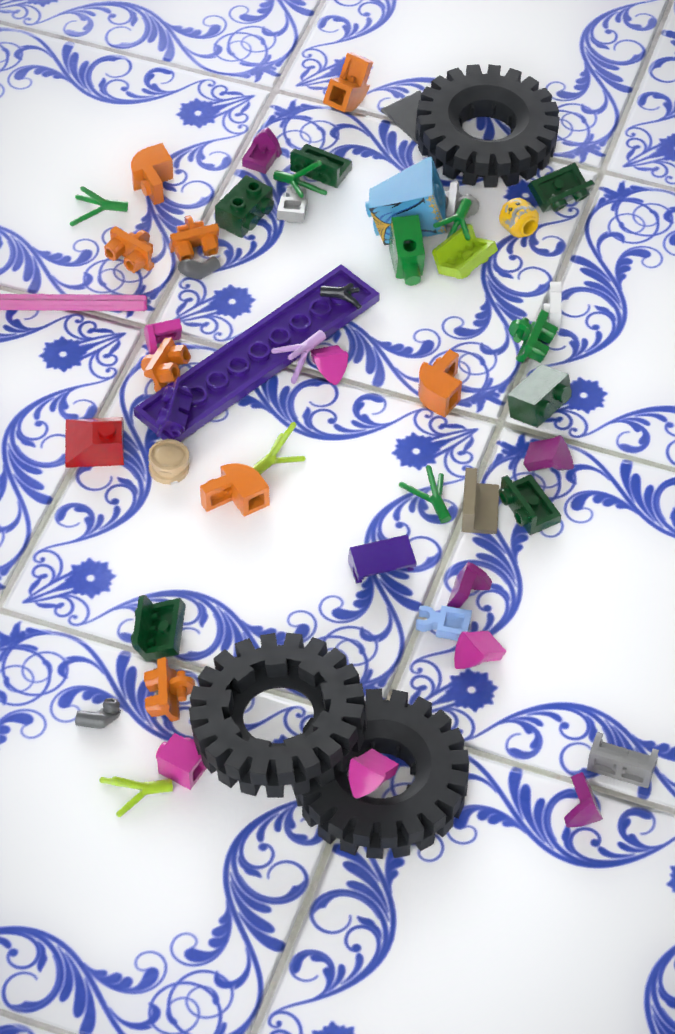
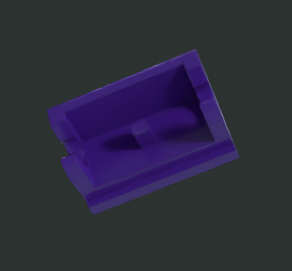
[347,534,417,584]

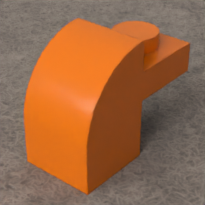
[323,52,373,113]
[131,143,174,205]
[418,349,462,418]
[200,463,270,517]

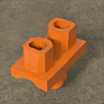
[169,215,219,261]
[104,226,154,273]
[141,337,191,392]
[144,657,195,722]

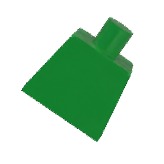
[389,215,425,286]

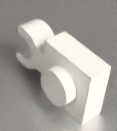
[543,282,562,332]

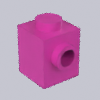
[156,733,207,790]

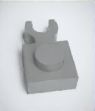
[277,187,308,223]

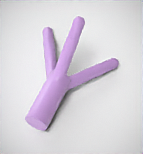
[271,330,326,384]

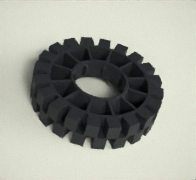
[415,64,560,188]
[295,688,469,859]

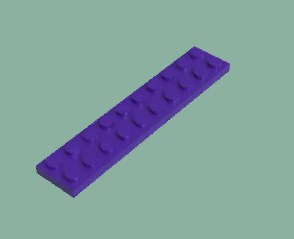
[134,264,380,442]

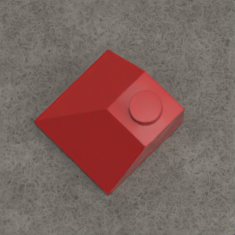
[65,417,124,468]

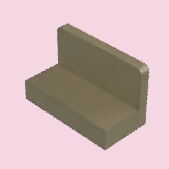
[461,468,499,534]

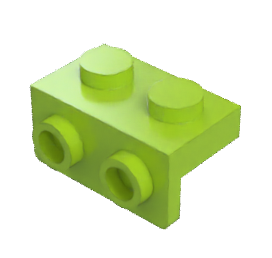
[432,224,498,279]

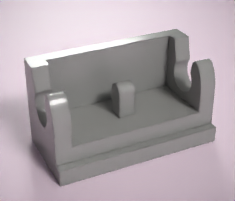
[587,732,659,789]

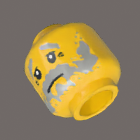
[499,197,539,238]

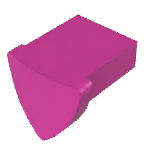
[144,318,182,355]
[311,345,348,385]
[454,631,507,669]
[349,749,399,798]

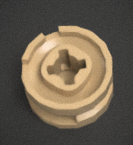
[148,439,189,485]

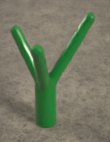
[273,160,328,198]
[69,186,128,226]
[433,198,472,241]
[399,465,452,523]

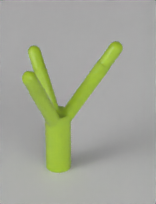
[252,422,306,475]
[99,776,173,817]

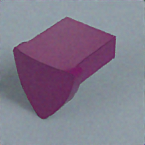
[242,127,282,174]
[523,435,574,472]
[447,562,492,608]
[564,772,603,828]

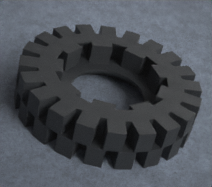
[189,633,367,798]

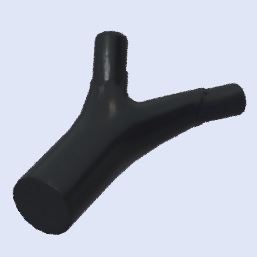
[320,283,362,310]

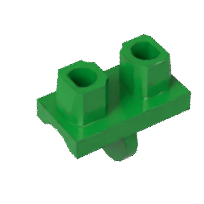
[509,309,558,363]

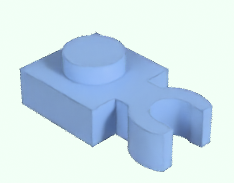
[416,606,472,641]

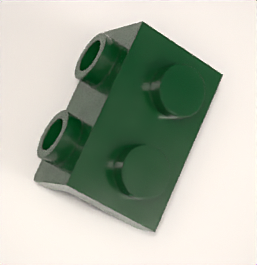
[290,144,352,188]
[528,162,595,213]
[499,474,562,535]
[131,595,186,662]

